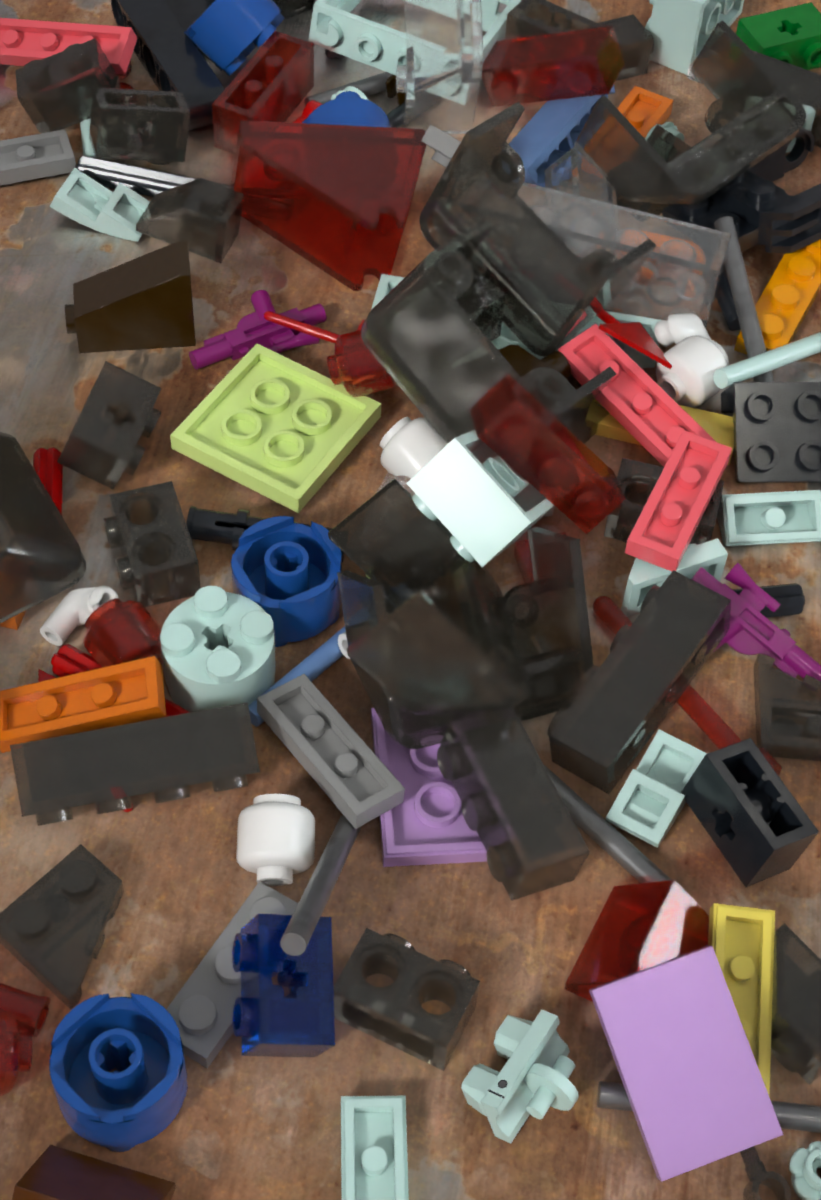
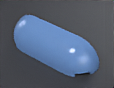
[500,74,615,190]

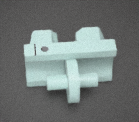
[461,1009,579,1144]

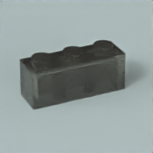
[437,705,590,901]

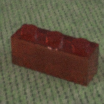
[479,26,625,107]
[212,31,314,159]
[469,373,626,534]

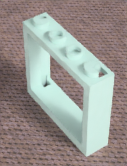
[308,0,523,101]

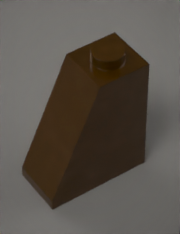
[65,241,196,353]

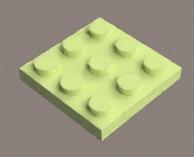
[170,343,381,513]

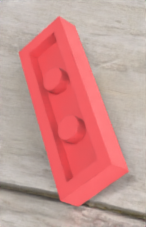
[624,430,732,573]

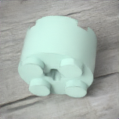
[160,586,276,721]

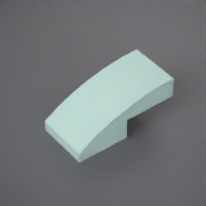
[49,168,159,242]
[606,729,707,848]

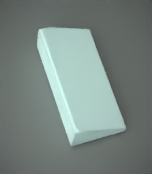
[714,490,821,547]

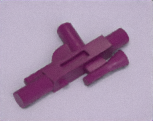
[189,290,327,370]
[688,562,821,688]

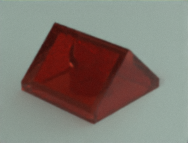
[565,879,709,1002]

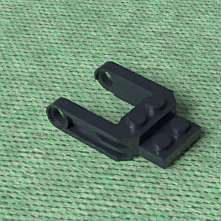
[662,122,821,262]

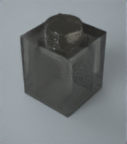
[584,14,654,82]

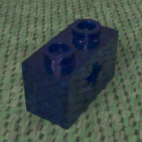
[232,914,335,1057]

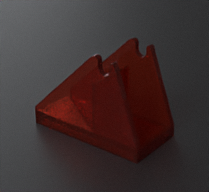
[230,120,426,291]

